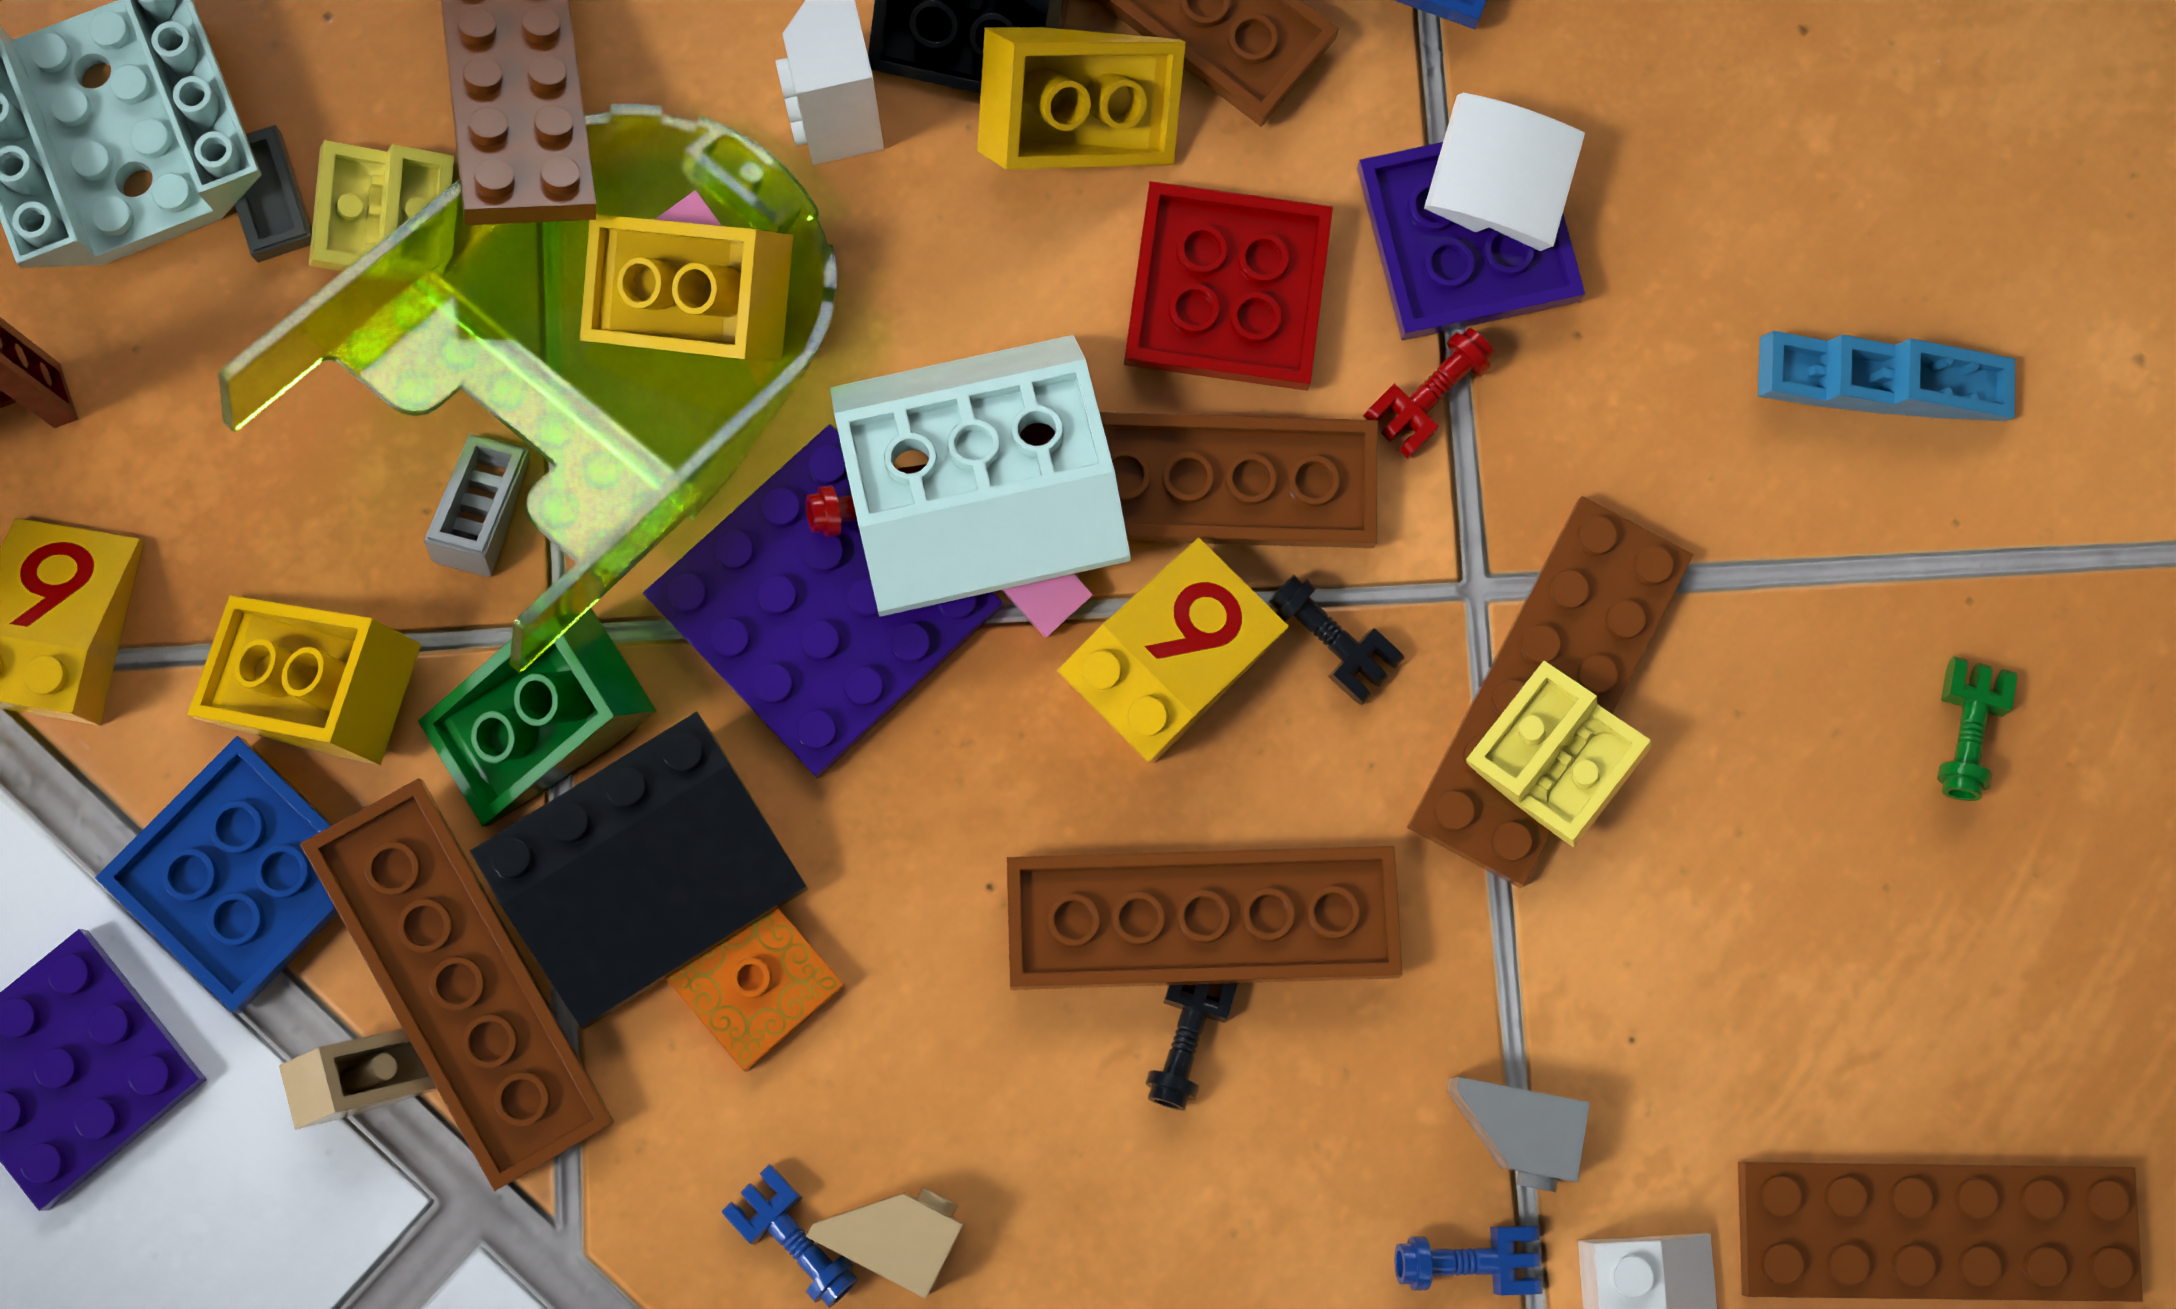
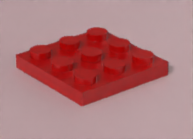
[1124,181,1333,391]

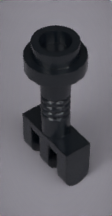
[1268,574,1404,705]
[1145,983,1238,1111]

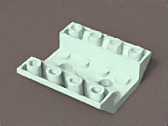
[0,0,262,268]
[830,335,1131,617]

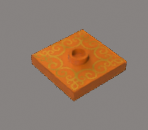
[666,908,845,1072]

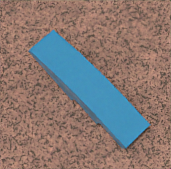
[1758,331,2015,421]

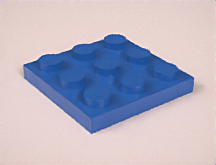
[95,736,338,1014]

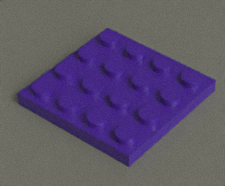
[643,424,1003,779]

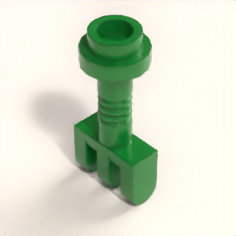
[1937,656,2017,801]

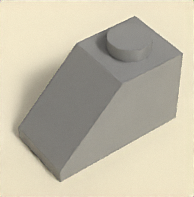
[1447,1077,1590,1192]

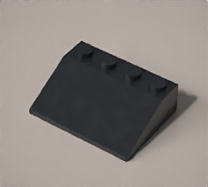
[470,711,808,1029]

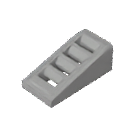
[424,434,531,577]

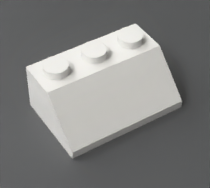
[775,0,884,165]
[1578,1233,1717,1309]

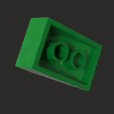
[418,606,656,827]

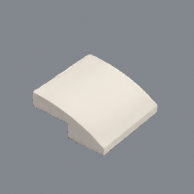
[1424,92,1585,251]

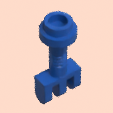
[721,1164,858,1308]
[1394,1226,1543,1296]

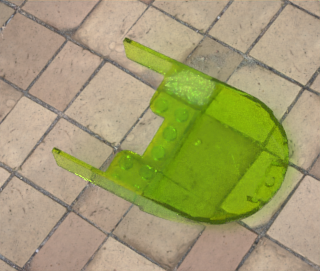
[218,104,837,673]

